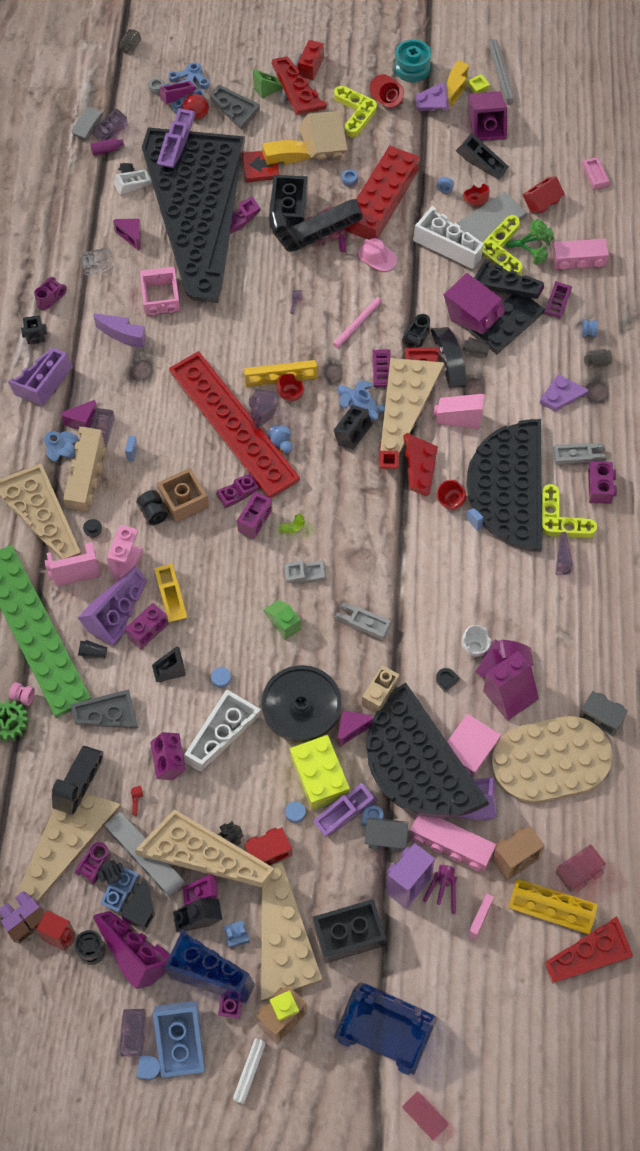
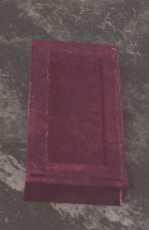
[402,1091,449,1141]

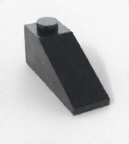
[456,133,509,180]

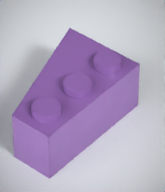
[8,348,73,406]

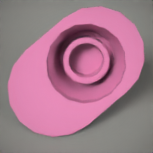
[358,238,397,272]

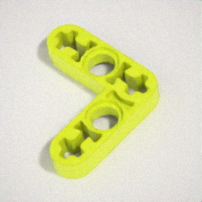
[334,86,377,137]
[482,215,523,275]
[542,484,597,538]

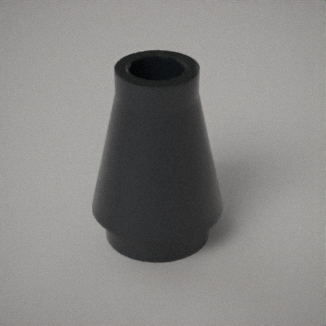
[78,640,108,659]

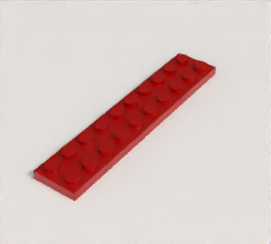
[169,351,300,498]

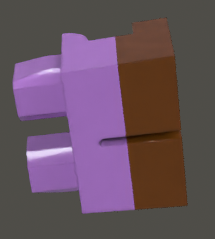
[0,891,45,944]

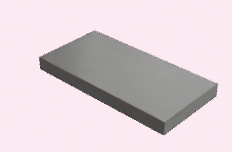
[457,191,527,243]

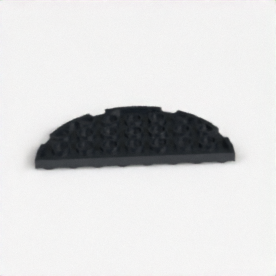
[466,419,542,552]
[366,682,489,818]

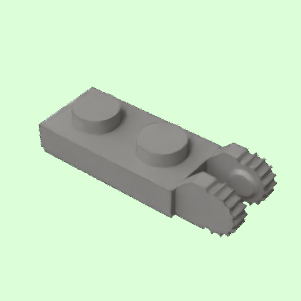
[553,443,607,465]
[335,603,392,640]

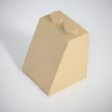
[298,111,347,160]

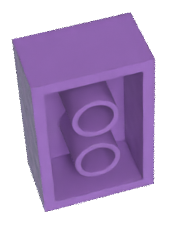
[386,843,435,909]

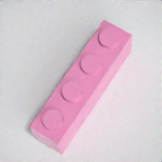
[410,815,496,872]

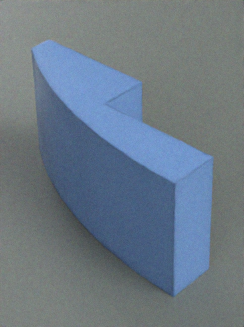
[100,867,140,912]

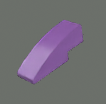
[93,313,146,348]
[313,782,378,837]

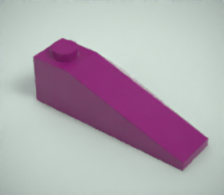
[93,911,176,989]

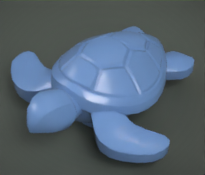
[337,381,385,421]

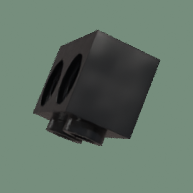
[333,405,372,450]

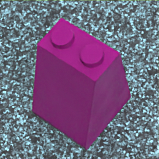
[468,91,507,141]
[443,273,505,334]
[483,651,539,721]

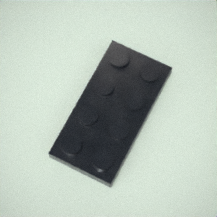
[471,295,545,355]

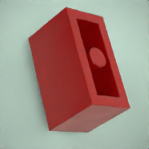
[298,40,324,81]
[522,176,565,214]
[244,827,293,865]
[36,910,75,951]

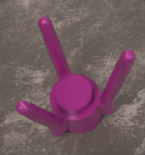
[423,865,457,914]

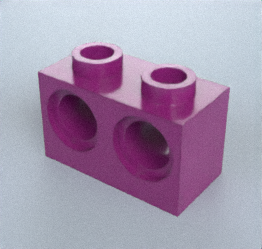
[588,461,617,504]
[237,491,273,539]
[125,603,169,650]
[150,732,186,780]

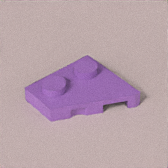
[415,82,449,111]
[539,374,588,412]

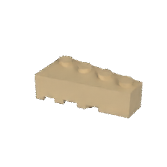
[63,427,108,512]

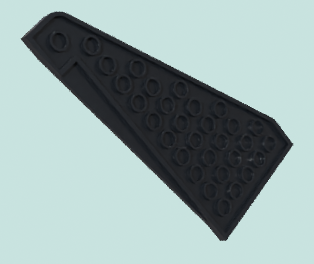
[142,127,245,303]

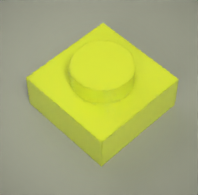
[467,74,490,93]
[270,990,299,1022]

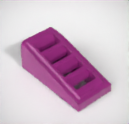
[160,81,196,105]
[544,281,572,319]
[372,349,391,387]

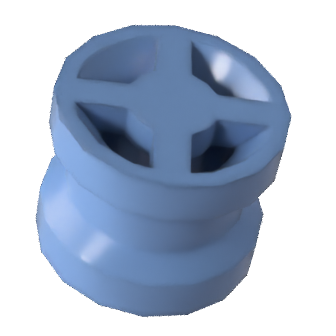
[582,319,598,338]

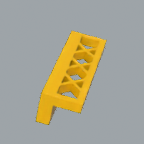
[244,360,317,387]
[508,878,598,934]

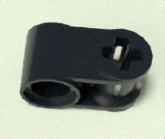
[402,314,430,348]

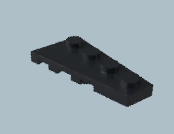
[475,260,544,299]

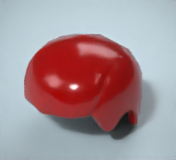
[182,94,209,120]
[463,183,490,207]
[277,373,304,402]
[437,480,466,510]

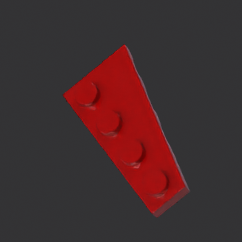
[271,56,327,115]
[545,916,633,984]

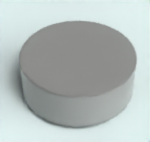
[148,78,165,94]

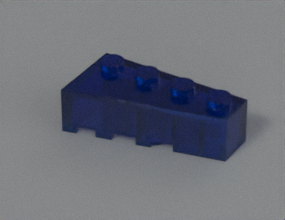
[164,930,255,1004]

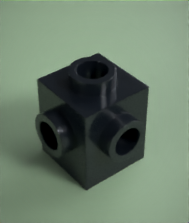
[21,315,48,345]

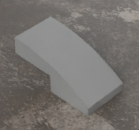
[71,107,104,140]
[285,560,327,583]

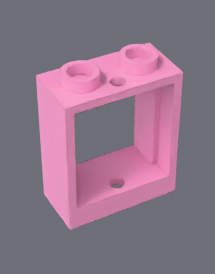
[140,267,180,315]

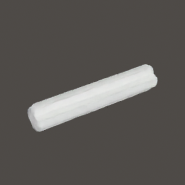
[233,1038,266,1104]

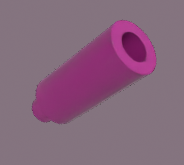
[90,138,124,156]

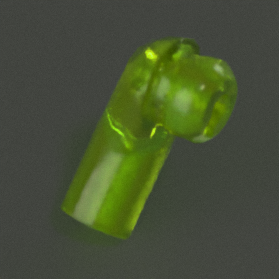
[279,514,305,533]

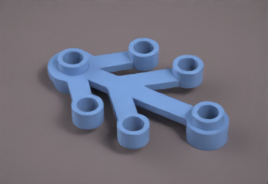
[163,63,209,114]

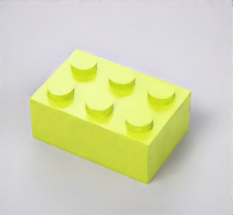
[290,735,350,810]

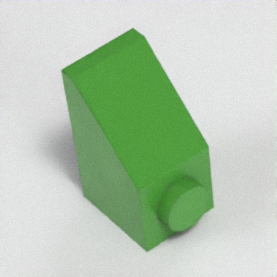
[263,600,301,640]

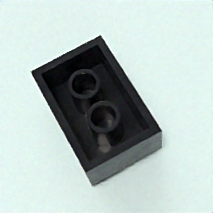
[269,175,308,228]
[313,899,386,964]

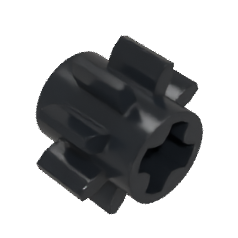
[217,821,244,846]
[97,859,125,885]

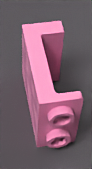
[107,525,143,580]
[45,542,101,586]
[447,714,501,779]

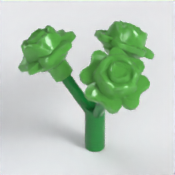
[506,219,554,265]

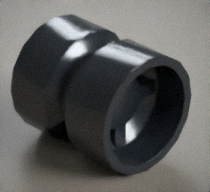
[136,490,169,526]
[74,930,106,965]

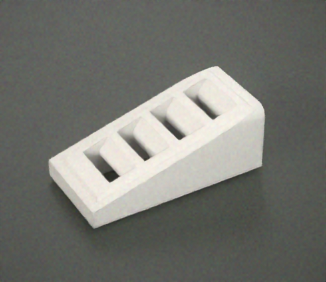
[114,169,152,195]

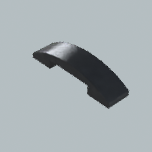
[431,327,467,388]

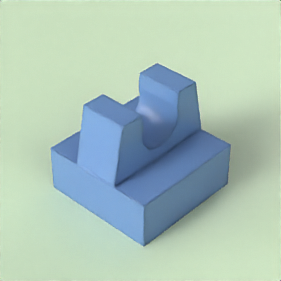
[223,920,250,948]

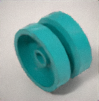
[395,39,431,83]

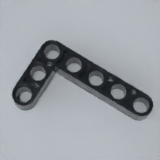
[268,199,363,252]

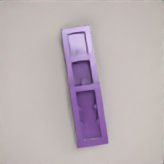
[157,108,196,168]

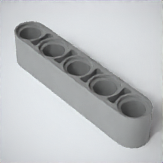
[104,812,185,898]

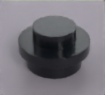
[118,163,135,173]
[83,519,102,537]

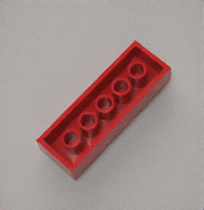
[345,145,420,240]

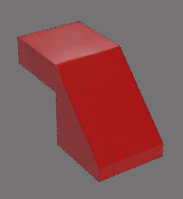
[379,442,398,469]

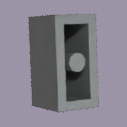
[579,691,628,737]
[364,817,409,852]

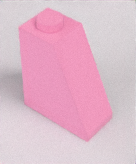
[434,394,485,430]

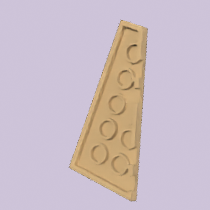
[380,358,445,458]
[0,463,81,559]
[15,793,121,902]
[135,809,274,887]
[261,862,322,1002]

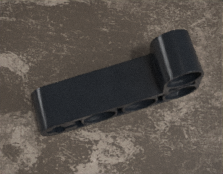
[52,745,104,815]

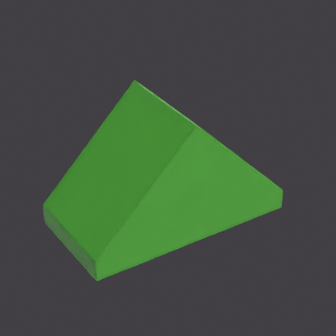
[253,69,283,98]

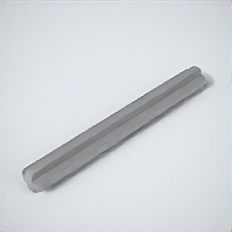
[489,39,514,104]

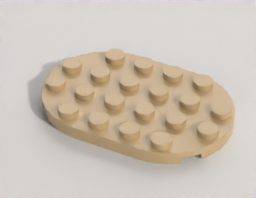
[492,716,612,803]

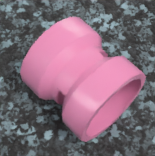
[9,682,35,706]

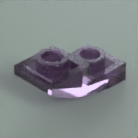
[120,1009,146,1057]

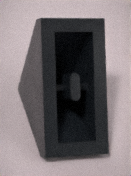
[152,646,186,682]

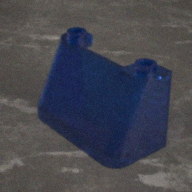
[334,982,438,1075]

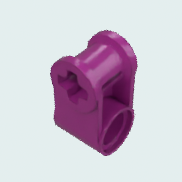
[34,277,67,310]
[75,842,111,885]

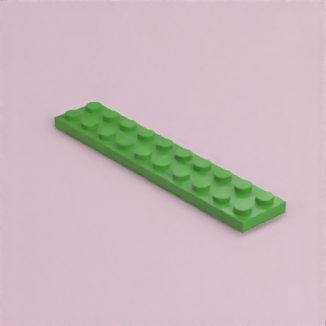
[0,544,91,718]

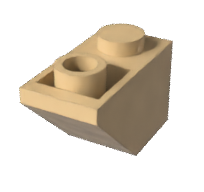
[362,665,399,713]

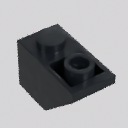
[120,879,155,932]
[173,898,222,932]

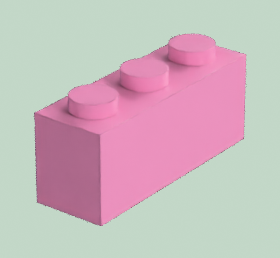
[552,238,609,270]

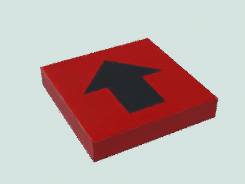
[242,151,279,183]

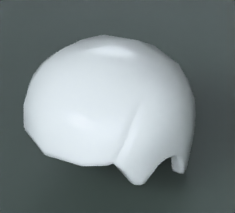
[462,625,492,657]

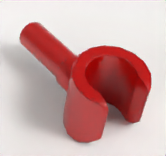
[131,786,144,816]

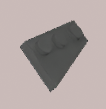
[210,85,260,130]
[71,689,138,728]

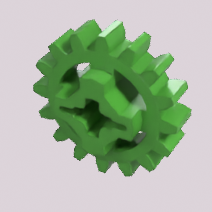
[0,699,29,743]

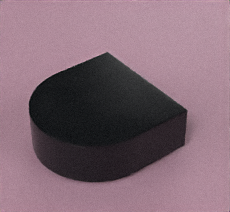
[436,668,460,692]

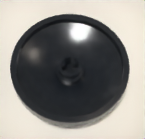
[261,665,341,742]

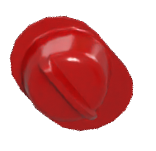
[369,74,404,108]

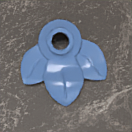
[44,431,79,462]

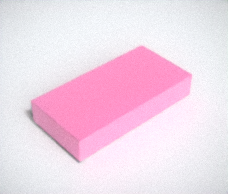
[582,157,610,190]
[469,894,494,940]

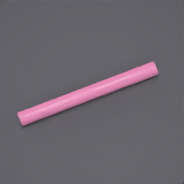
[333,297,382,349]

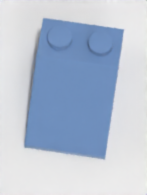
[153,1000,205,1078]

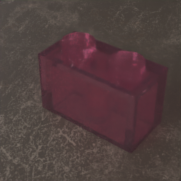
[555,844,606,893]

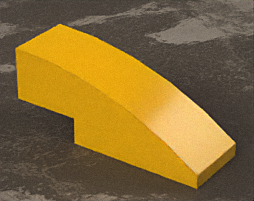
[447,60,469,111]
[262,140,311,165]
[154,563,187,623]

